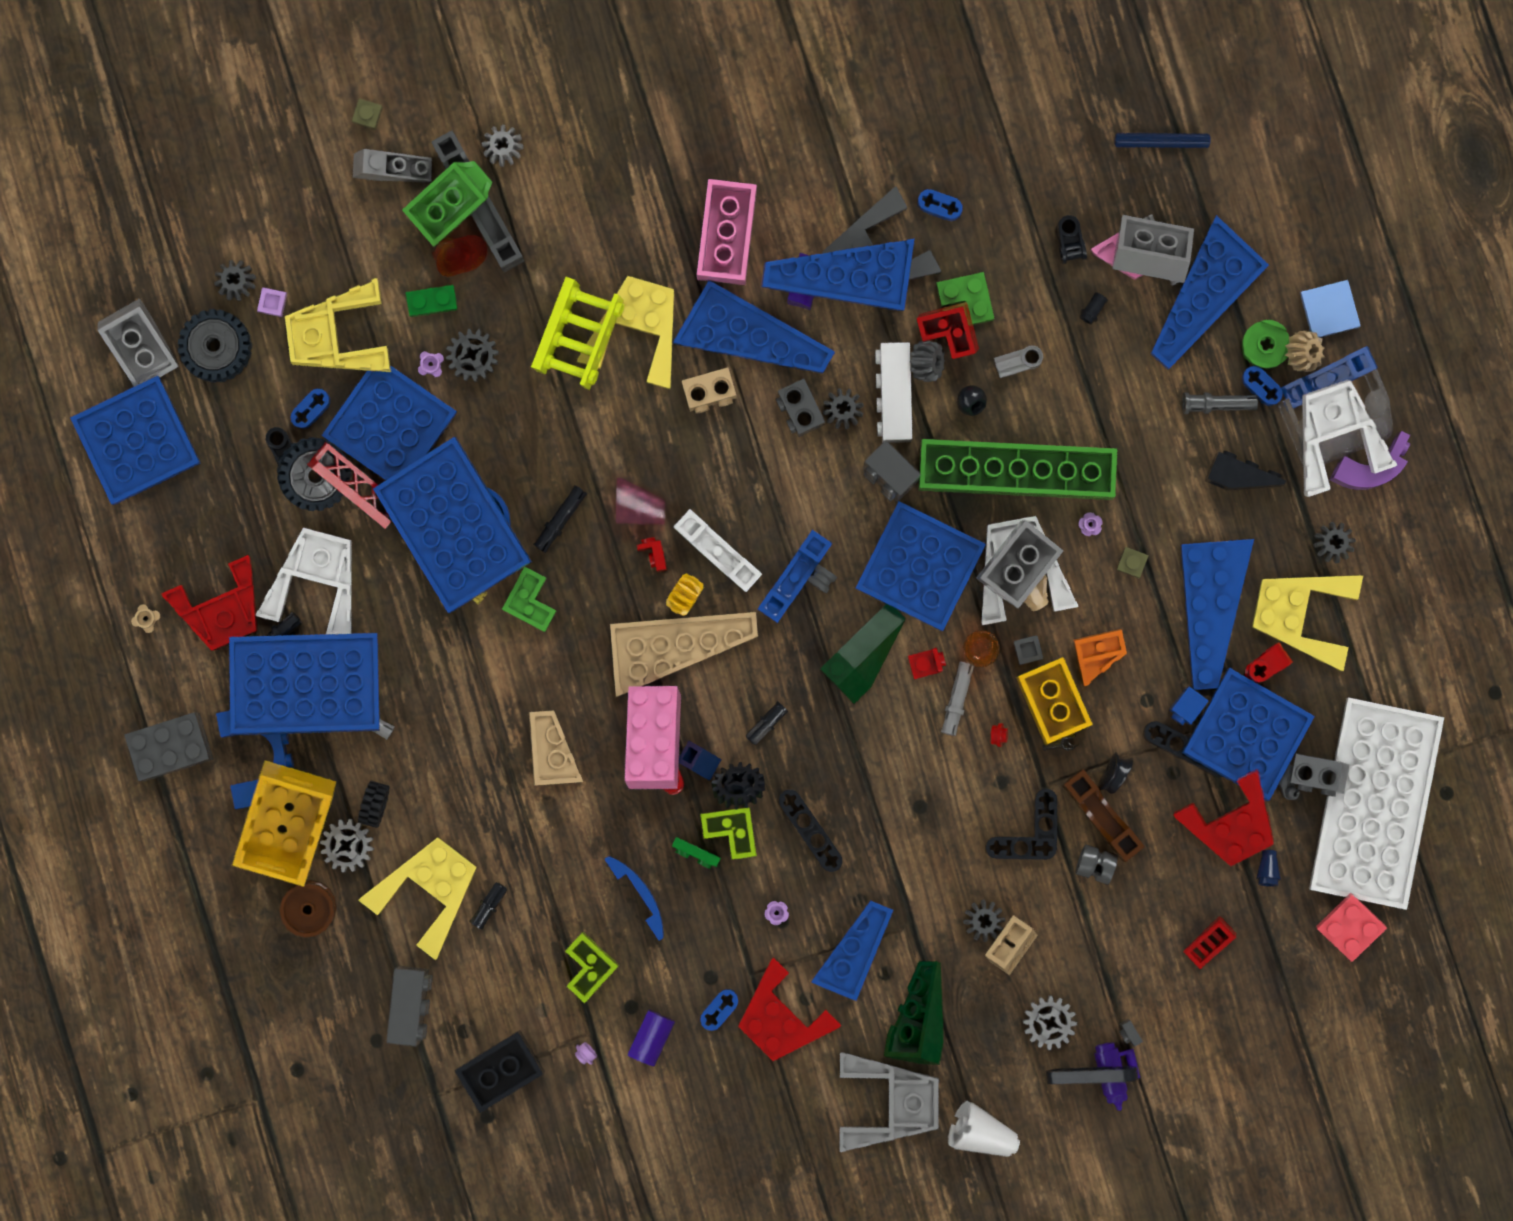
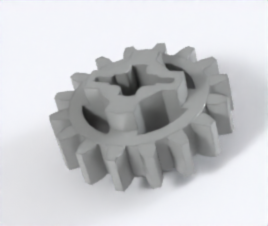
[320,819,374,872]
[1023,996,1077,1050]

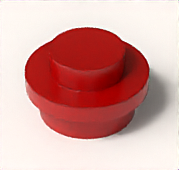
[991,723,1008,747]

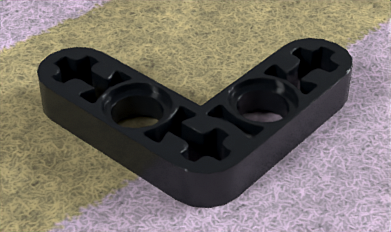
[985,789,1057,860]

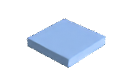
[1300,280,1361,338]

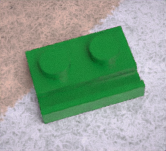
[672,837,721,869]

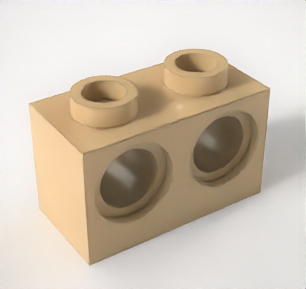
[682,367,737,414]
[985,915,1038,975]

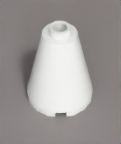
[948,1101,1020,1157]

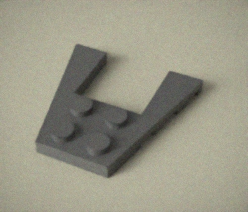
[822,187,941,280]

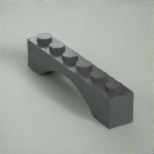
[431,130,524,273]

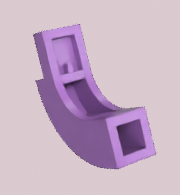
[1329,431,1410,490]

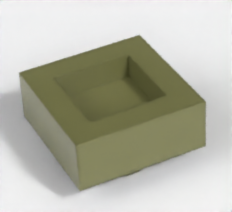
[352,98,383,130]
[1116,547,1149,579]

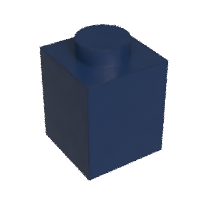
[679,741,722,781]

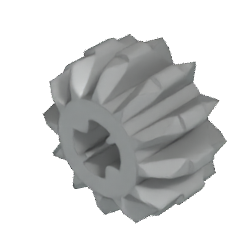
[482,125,523,167]

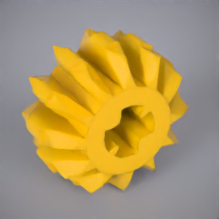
[666,573,703,616]

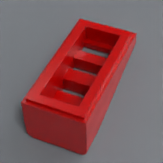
[1183,916,1236,969]

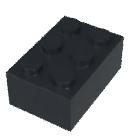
[454,1030,545,1113]

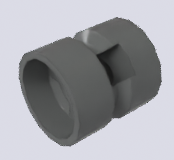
[1075,844,1118,885]

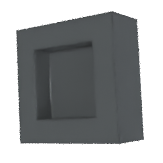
[1013,635,1044,665]
[1119,1019,1143,1047]

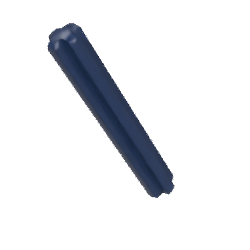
[1114,133,1211,148]

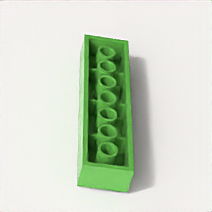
[918,439,1117,500]

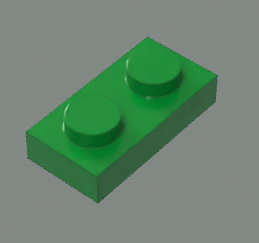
[406,285,458,317]

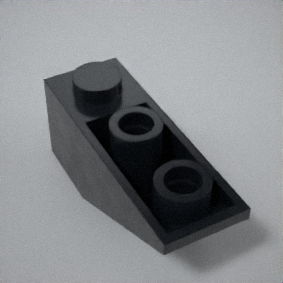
[1204,451,1286,491]

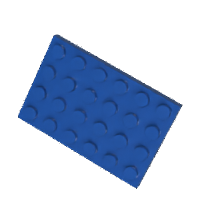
[373,437,532,613]
[229,633,380,735]

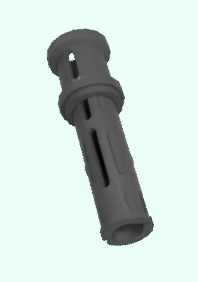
[1182,392,1258,414]

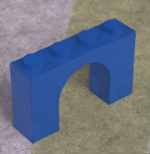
[216,711,294,809]

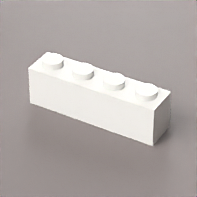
[875,343,912,443]

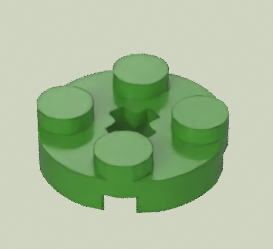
[1242,320,1289,369]

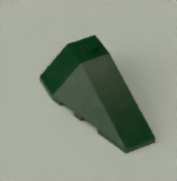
[820,604,906,704]
[884,961,944,1065]

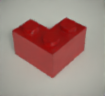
[916,302,979,359]

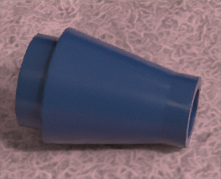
[1256,850,1281,887]

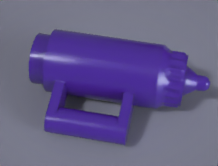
[1094,1042,1140,1111]

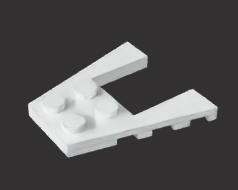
[1302,380,1397,497]
[981,516,1078,625]
[256,528,352,634]

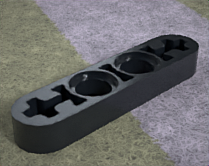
[1143,721,1223,778]
[779,790,842,872]
[1046,1066,1138,1084]

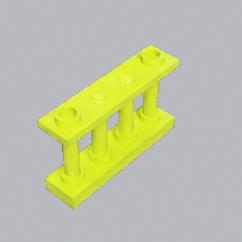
[531,277,625,390]

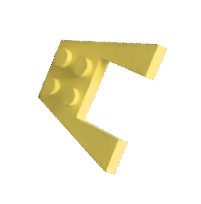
[577,276,674,389]
[285,278,391,372]
[1252,575,1363,671]
[358,837,477,960]

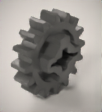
[446,329,499,382]

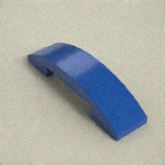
[1281,346,1378,410]
[757,530,832,623]
[605,856,664,940]

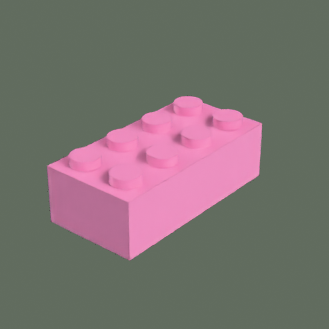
[697,179,757,285]
[625,686,681,789]

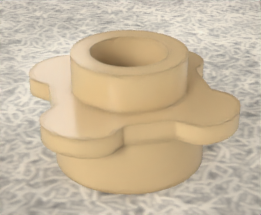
[131,604,160,633]

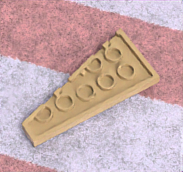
[610,612,758,697]

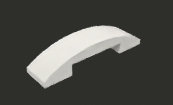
[674,509,762,592]

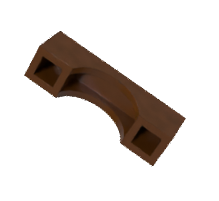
[1062,769,1145,862]

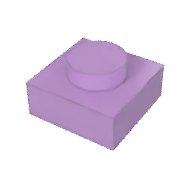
[257,287,287,317]

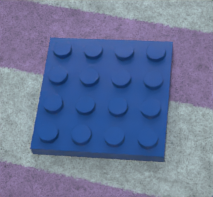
[321,365,458,480]
[70,376,201,506]
[855,501,986,632]
[1182,668,1315,802]

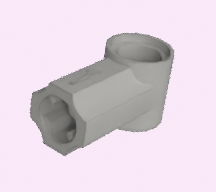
[994,346,1043,378]

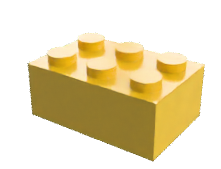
[1016,657,1093,745]

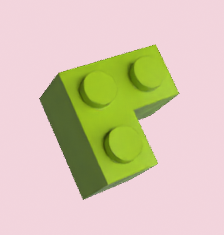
[701,807,756,860]
[565,932,619,1003]

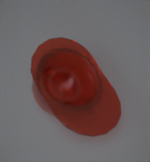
[432,235,488,277]

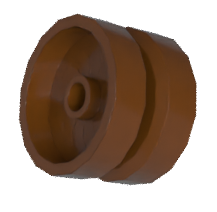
[280,880,337,938]

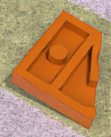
[1073,629,1127,686]

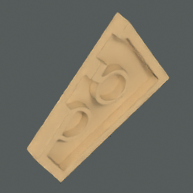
[529,711,583,786]

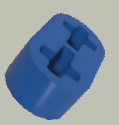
[918,189,963,221]
[1242,366,1283,406]
[290,389,331,429]
[700,989,738,1031]

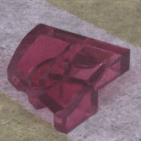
[616,478,665,525]

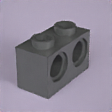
[776,379,825,437]
[1290,754,1350,797]

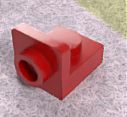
[637,537,668,572]
[907,648,946,680]

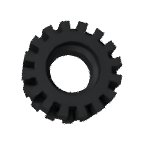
[358,780,390,828]

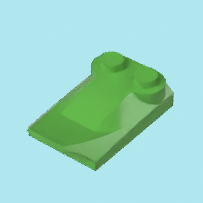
[402,161,492,247]

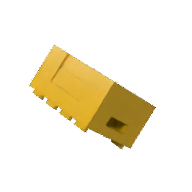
[232,760,336,886]

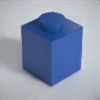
[1169,686,1209,726]

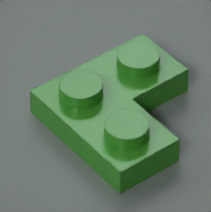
[936,272,994,325]
[502,567,557,633]

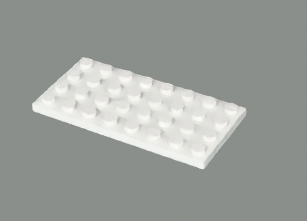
[1309,698,1444,910]

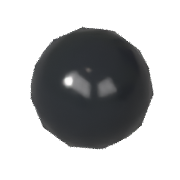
[956,385,987,416]

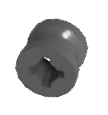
[807,564,838,594]

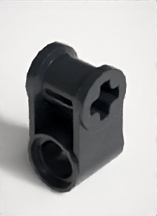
[1056,215,1087,264]
[265,427,294,466]

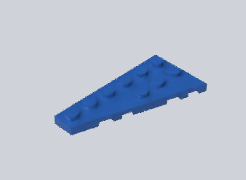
[1150,215,1269,370]
[761,239,914,311]
[673,280,835,374]
[1180,539,1254,690]

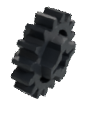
[712,762,765,810]

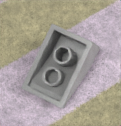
[97,299,179,387]

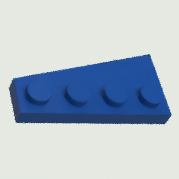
[811,900,893,1001]

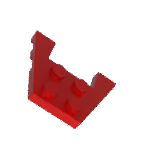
[161,555,258,651]
[1173,769,1274,866]
[738,957,841,1061]

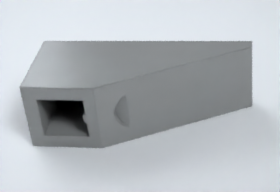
[353,149,432,182]

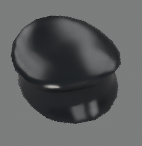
[1097,752,1133,794]

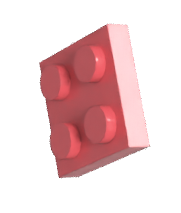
[1316,893,1387,962]

